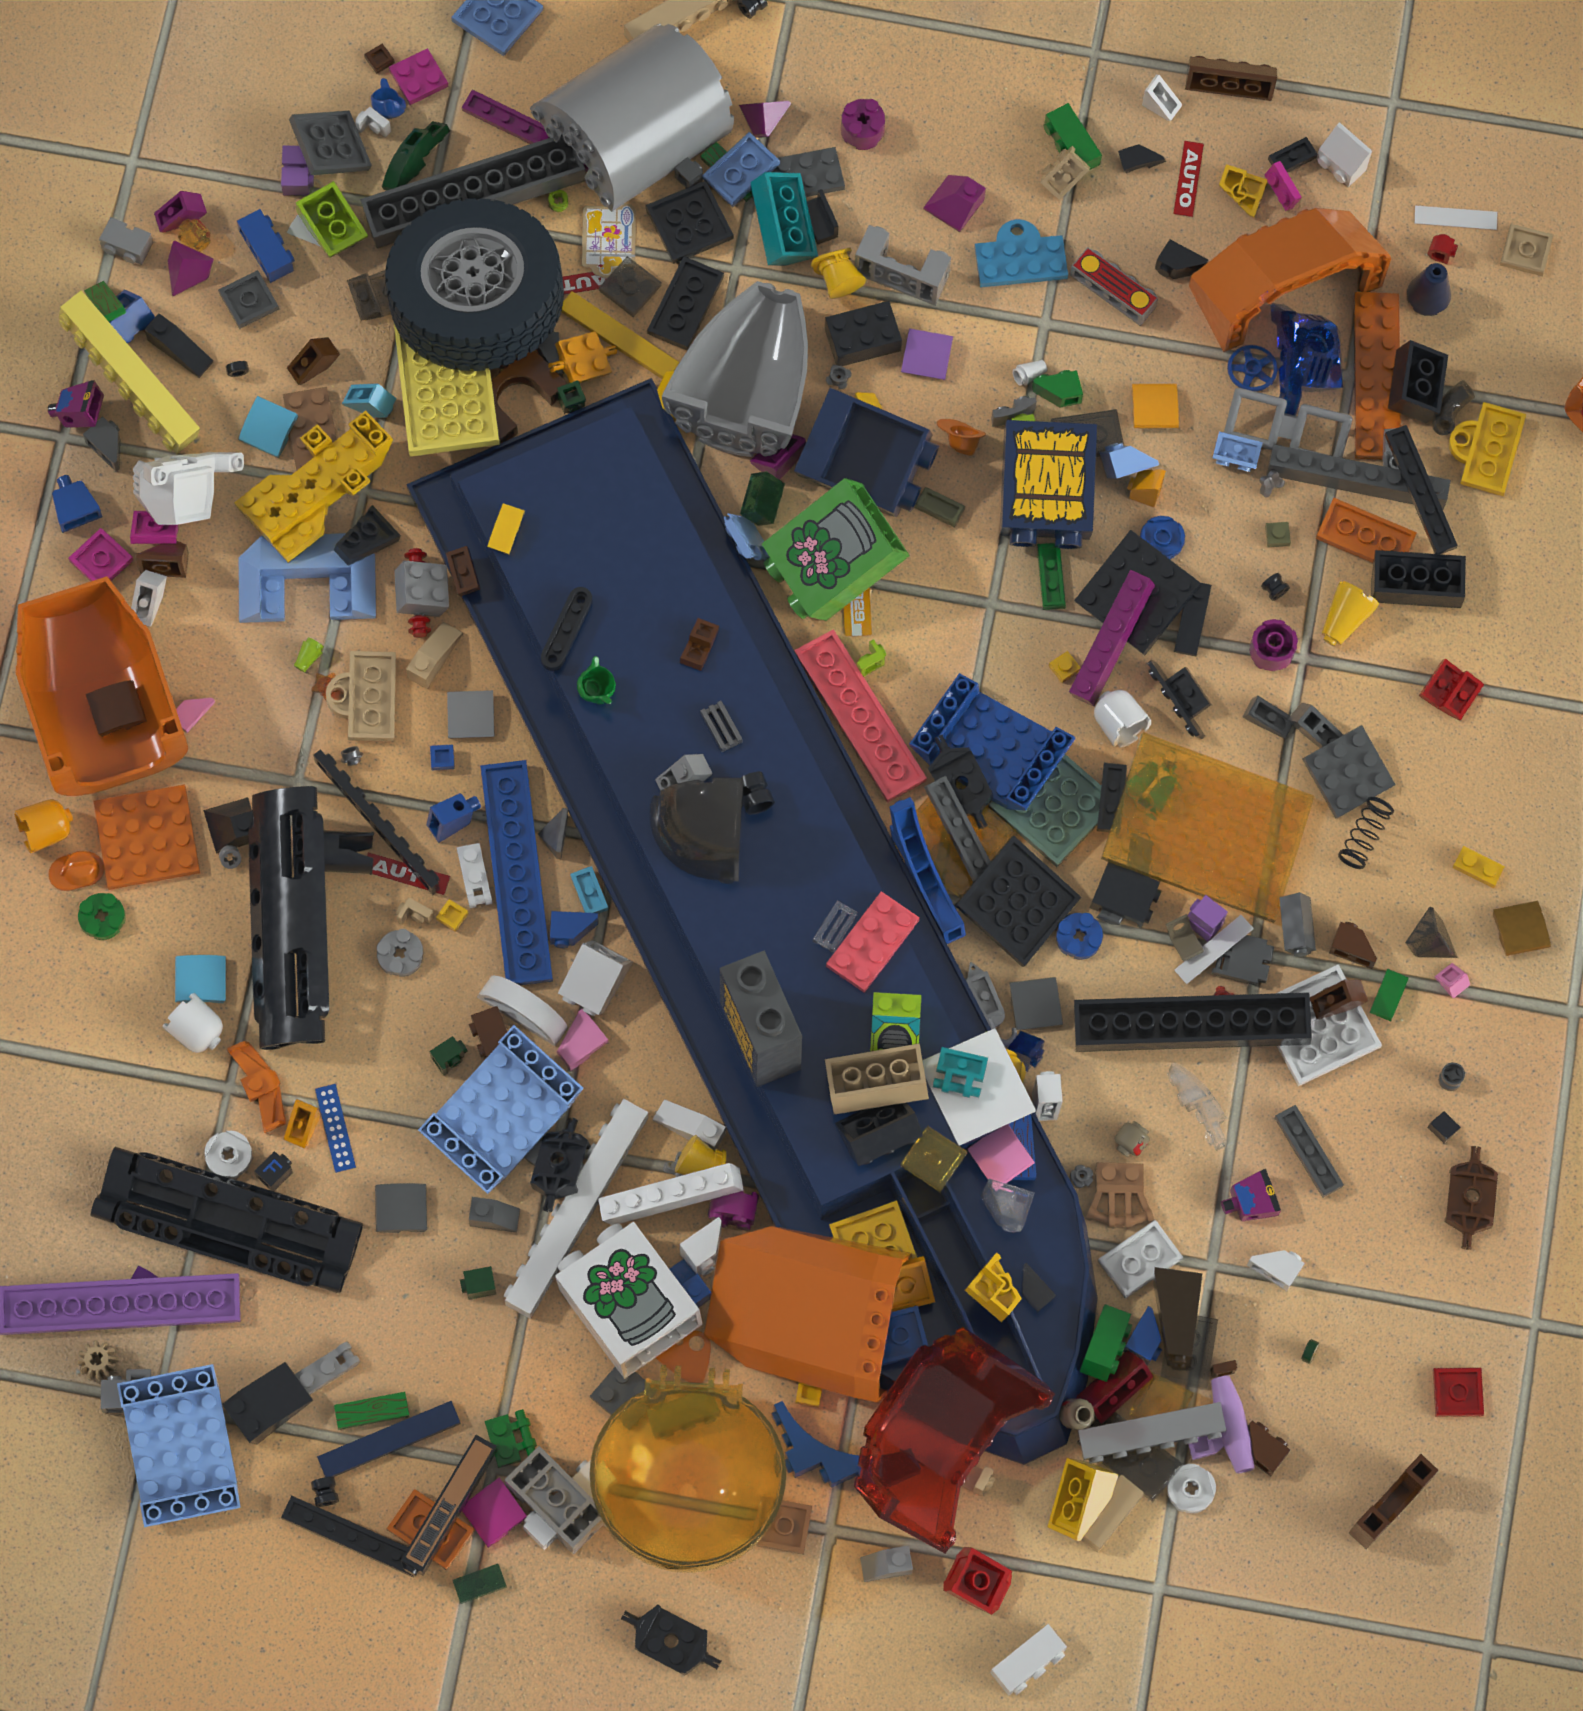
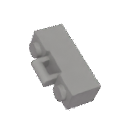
[101,1369,151,1413]

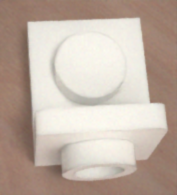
[355,107,391,138]

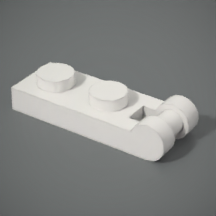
[457,843,493,909]

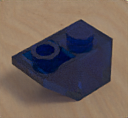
[1007,1031,1045,1072]

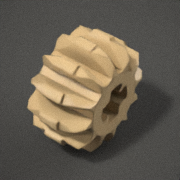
[77,1340,119,1382]

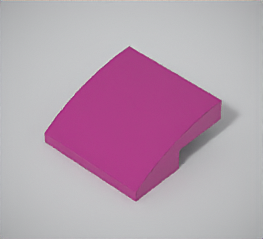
[462,1477,527,1548]

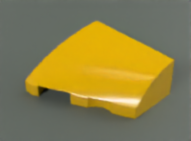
[1219,164,1268,218]
[965,1252,1021,1322]

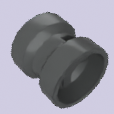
[1438,1062,1465,1091]

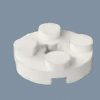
[204,1130,252,1179]
[1167,1464,1216,1513]

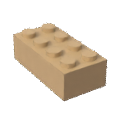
[825,1044,929,1114]

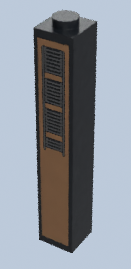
[401,1435,497,1576]

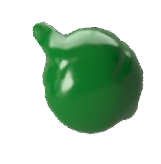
[577,656,616,705]

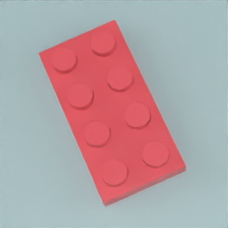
[826,891,920,993]

